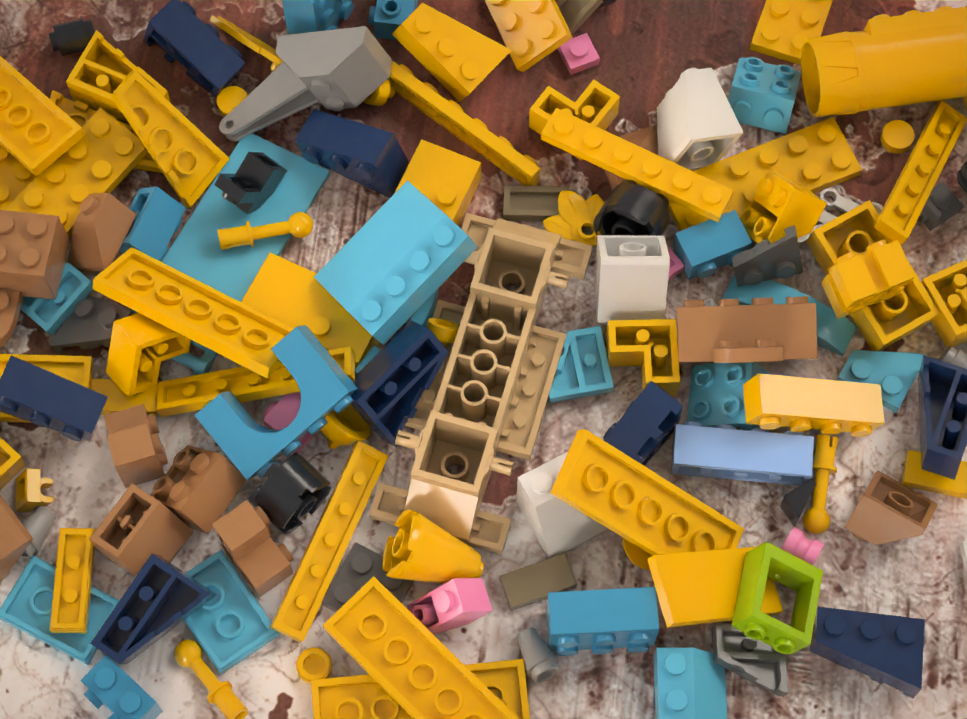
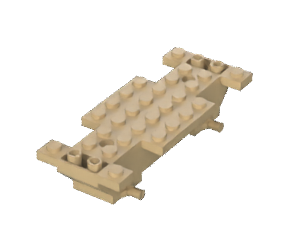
[369,213,593,555]

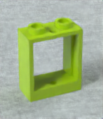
[731,541,823,655]

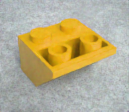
[741,170,827,244]

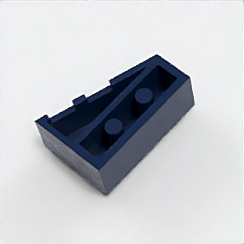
[0,355,108,441]
[90,554,217,664]

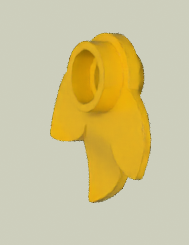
[543,190,604,247]

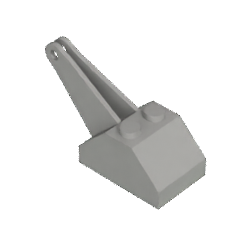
[219,26,392,142]

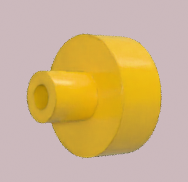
[364,79,395,106]
[427,318,459,347]

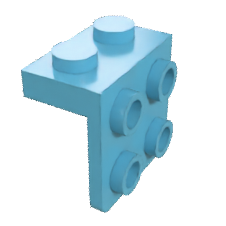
[728,57,801,134]
[686,362,769,431]

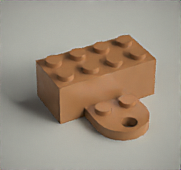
[0,210,70,348]
[677,296,818,363]

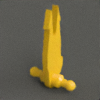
[210,15,290,73]

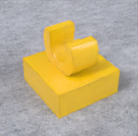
[15,468,54,513]

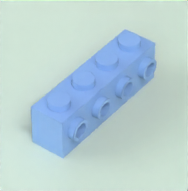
[671,421,814,486]

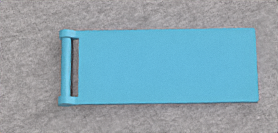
[130,134,329,375]

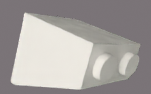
[657,68,744,171]
[596,235,670,326]
[516,452,610,558]

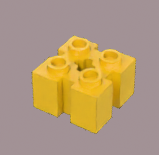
[821,240,915,319]

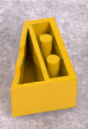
[392,3,512,102]
[66,30,171,123]

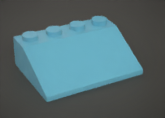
[314,180,478,345]

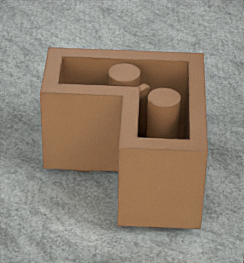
[104,404,168,488]
[212,500,294,598]

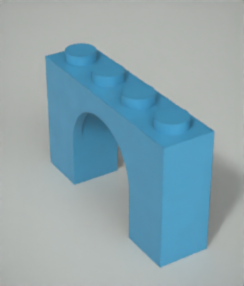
[195,325,358,480]

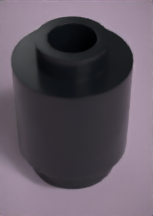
[49,18,95,56]

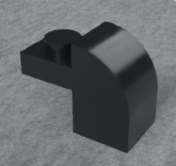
[214,152,287,214]

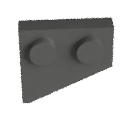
[731,225,803,287]
[49,295,134,353]
[711,623,789,697]

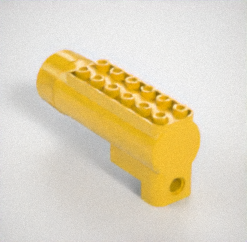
[800,6,967,117]

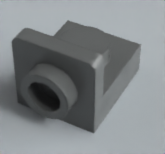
[917,182,963,231]

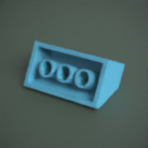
[653,648,727,719]

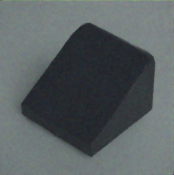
[780,479,816,526]

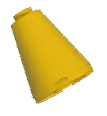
[382,509,484,583]

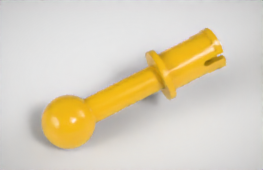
[217,212,313,250]
[803,434,839,534]
[174,640,248,719]

